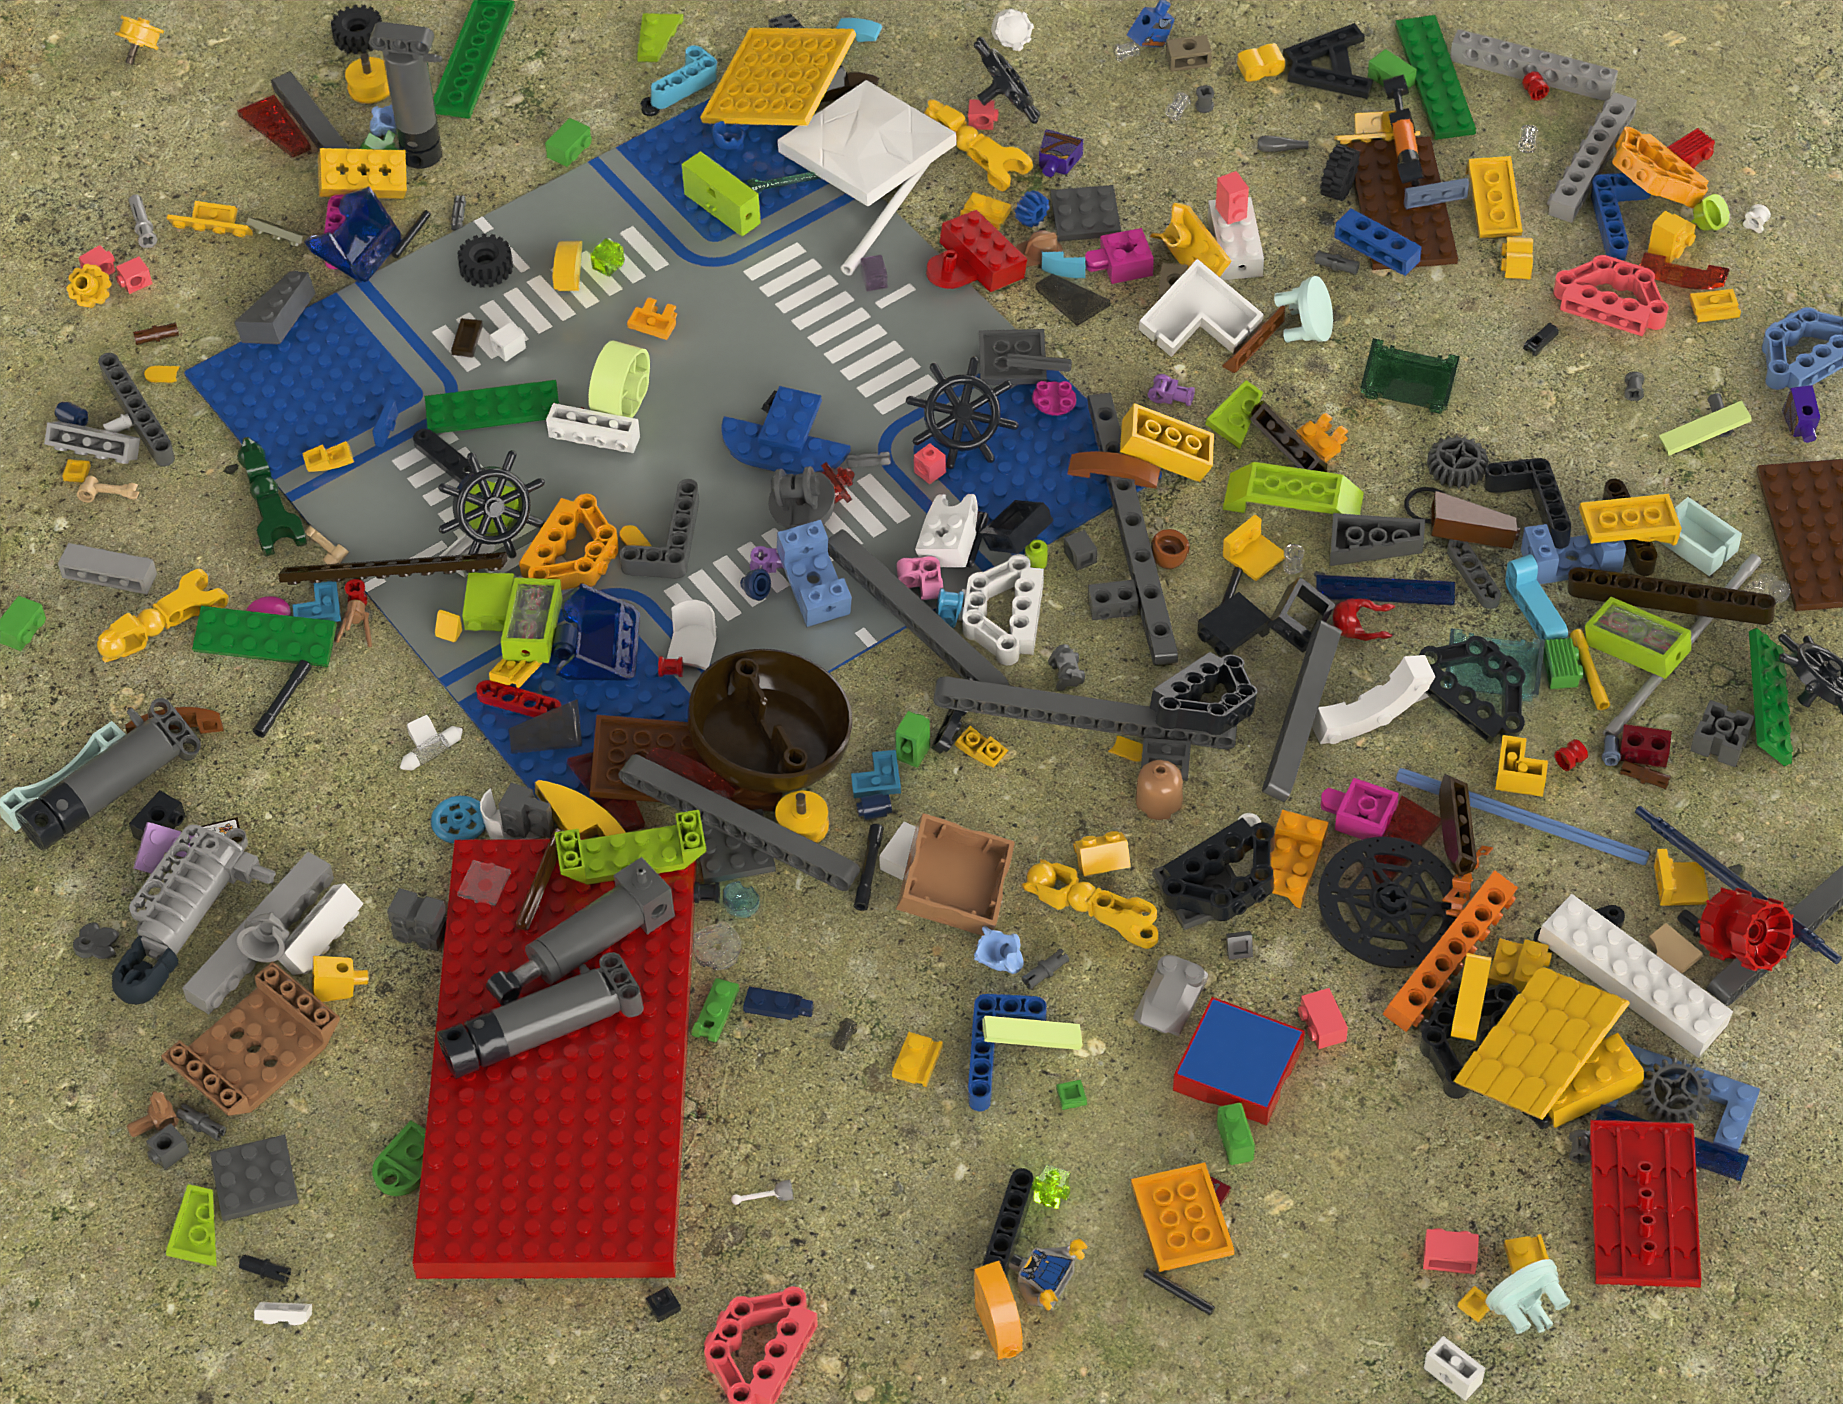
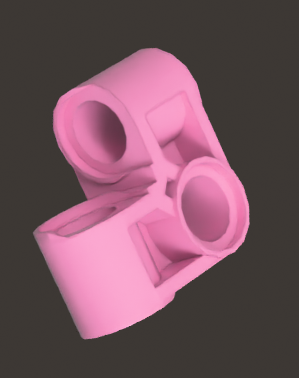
[896,556,943,600]

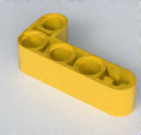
[1451,953,1492,1041]

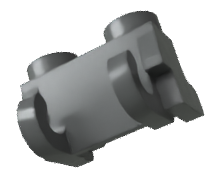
[1048,644,1085,691]

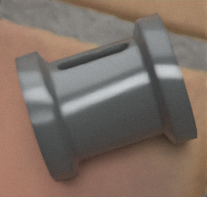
[1195,85,1215,113]
[1624,371,1645,401]
[1569,1129,1591,1163]

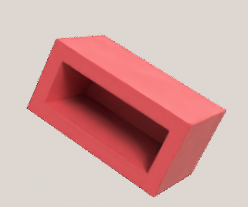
[1216,171,1249,225]
[1298,988,1348,1049]
[1423,1228,1479,1274]

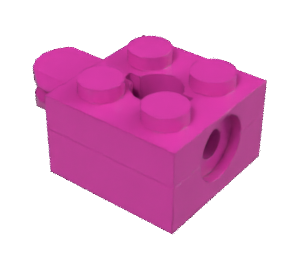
[1085,228,1154,284]
[1320,778,1399,842]

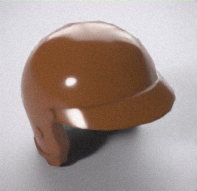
[1151,529,1189,569]

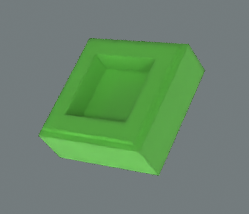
[1056,1079,1087,1110]

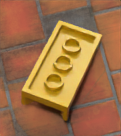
[1466,156,1523,239]
[1150,203,1232,277]
[1579,494,1682,546]

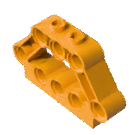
[1612,126,1709,208]
[519,493,619,590]

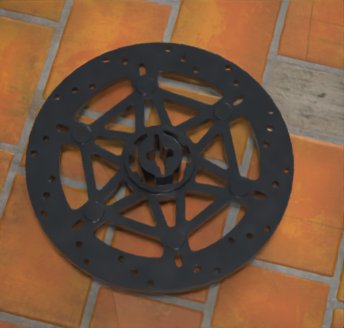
[1318,837,1460,969]

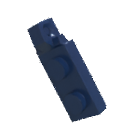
[743,987,814,1020]

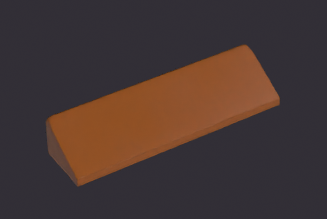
[1222,306,1285,374]

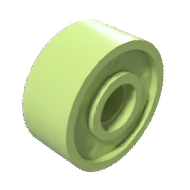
[589,340,650,418]

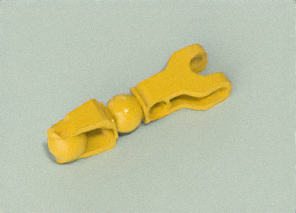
[924,99,1033,191]
[97,568,229,663]
[1022,859,1159,949]

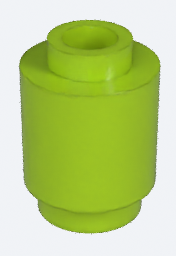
[1025,539,1048,569]

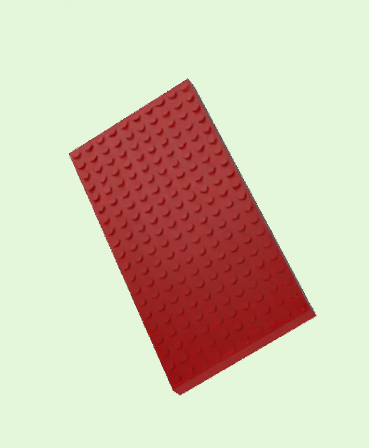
[412,839,697,1279]

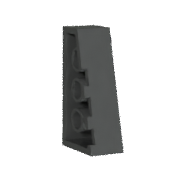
[234,271,316,344]
[1330,513,1425,566]

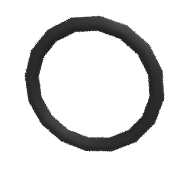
[1404,487,1445,524]

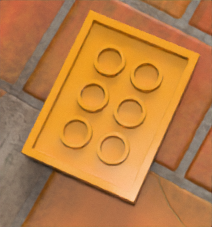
[1131,1162,1234,1272]

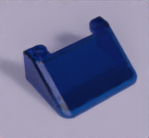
[304,186,401,283]
[556,584,640,681]

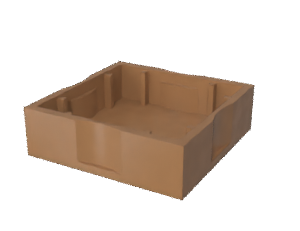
[896,813,1015,936]

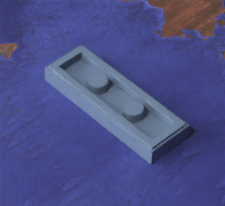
[1404,178,1469,209]

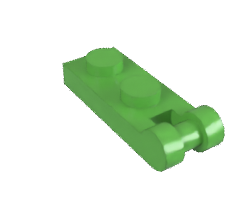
[692,978,740,1043]

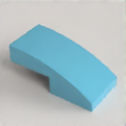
[836,18,882,42]
[1042,252,1086,278]

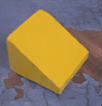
[435,610,463,642]

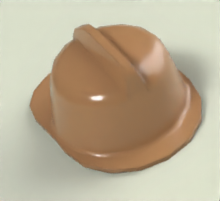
[1016,230,1063,267]

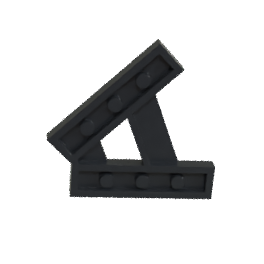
[1283,23,1373,99]

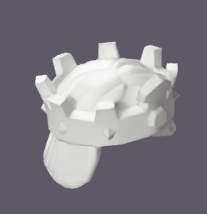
[991,9,1034,51]

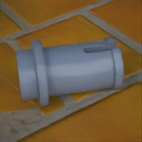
[1602,735,1621,766]

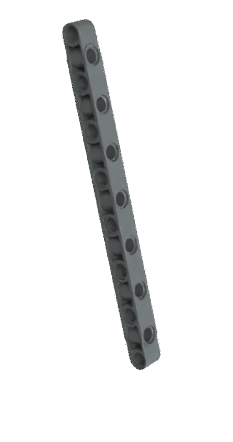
[1087,392,1178,666]

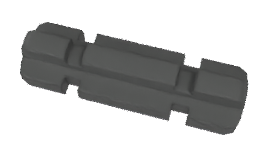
[450,195,466,231]
[846,451,891,468]

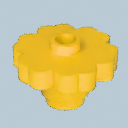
[67,264,111,308]

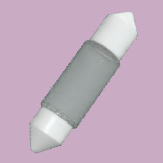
[400,726,462,771]

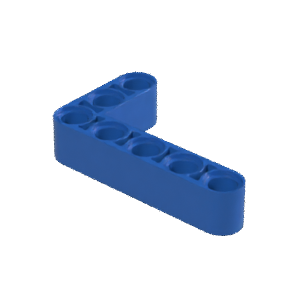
[1591,173,1651,261]
[968,994,1047,1112]

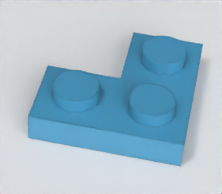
[293,581,341,622]
[851,750,901,798]

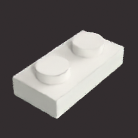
[254,1302,312,1325]

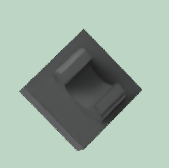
[1226,931,1253,960]

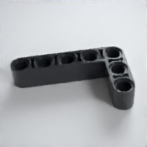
[1484,458,1571,549]

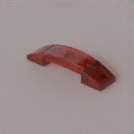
[1640,252,1730,290]
[646,748,735,800]

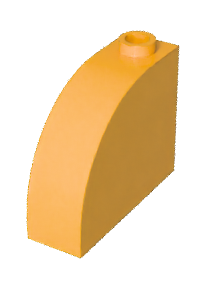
[974,1261,1022,1360]

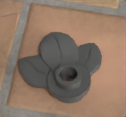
[73,922,119,959]

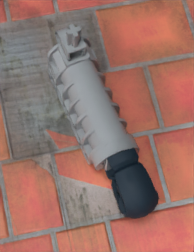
[112,825,276,1005]

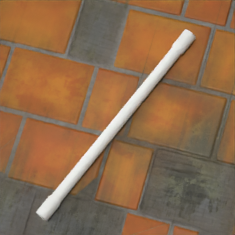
[841,163,931,275]

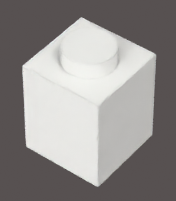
[490,322,526,362]

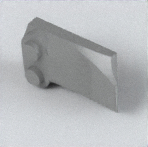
[1133,955,1208,1036]

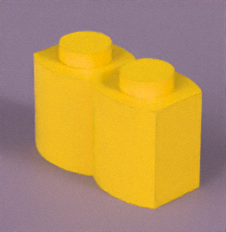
[1237,44,1285,82]
[1501,237,1533,279]

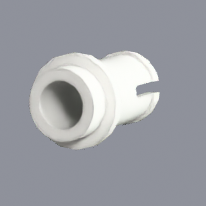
[103,414,133,433]

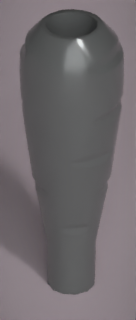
[1257,135,1309,152]

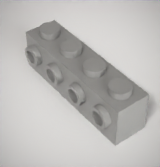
[44,421,140,464]
[58,543,157,595]

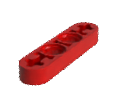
[476,680,562,722]

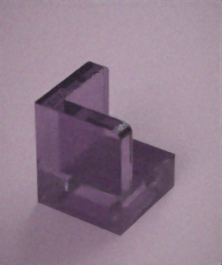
[860,255,888,291]

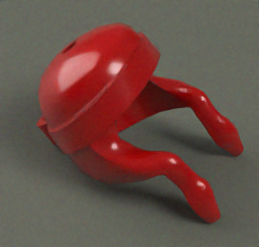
[1332,598,1395,641]

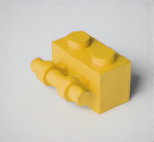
[1073,831,1131,876]

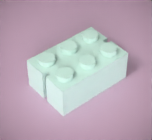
[1659,497,1742,576]

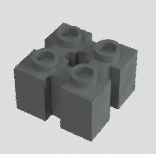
[1690,700,1755,768]
[387,888,447,951]

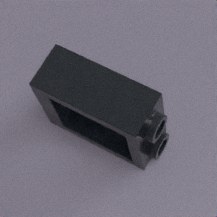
[980,500,1054,554]
[1267,577,1336,653]

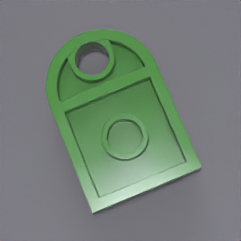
[372,1120,426,1196]

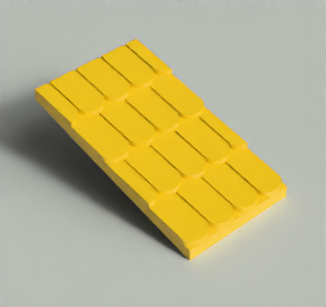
[1454,966,1630,1120]

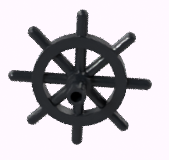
[974,37,1041,124]
[906,356,1019,470]
[438,450,545,559]
[1778,633,1843,715]

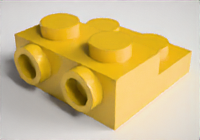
[1487,938,1552,992]

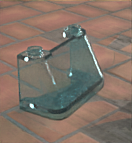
[1444,628,1545,702]

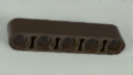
[1602,478,1658,576]

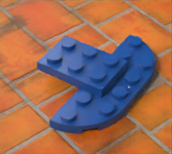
[722,386,851,475]

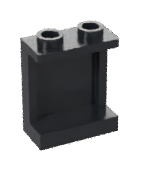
[1197,592,1270,657]

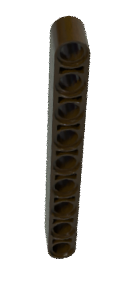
[1568,567,1776,625]

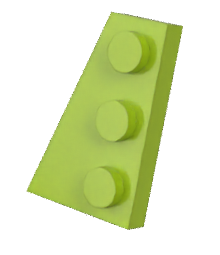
[637,13,684,62]
[1205,380,1263,449]
[166,1184,216,1267]

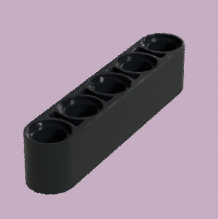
[983,1168,1034,1278]

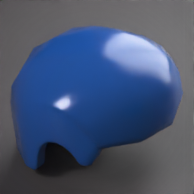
[712,121,745,150]

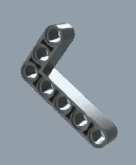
[620,479,699,579]

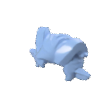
[370,104,397,137]
[974,926,1024,974]

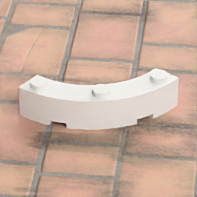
[1312,655,1435,744]

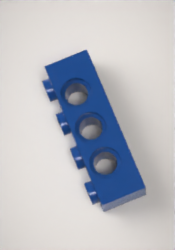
[1334,208,1422,276]

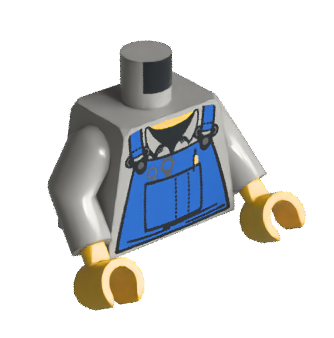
[1009,1239,1088,1311]

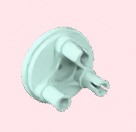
[1274,276,1333,343]
[1486,1259,1571,1334]

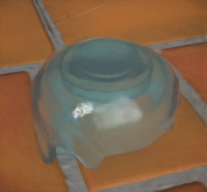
[723,881,760,918]

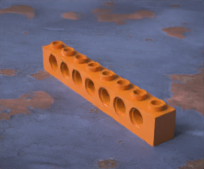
[1383,870,1518,1032]

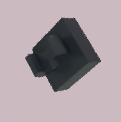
[645,1286,681,1323]

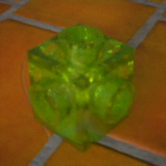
[590,238,625,277]
[1032,1165,1071,1209]

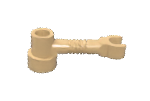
[77,476,139,503]
[304,525,349,564]

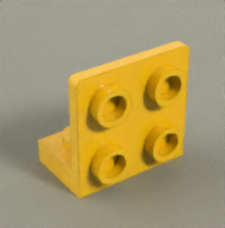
[1223,515,1286,581]
[1654,849,1709,906]

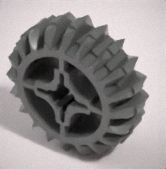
[1427,434,1488,489]
[1641,1057,1711,1123]

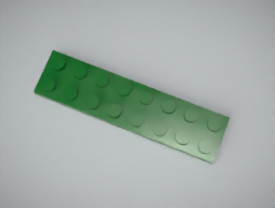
[434,0,515,119]
[1395,15,1476,140]

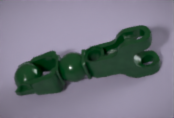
[237,437,307,557]

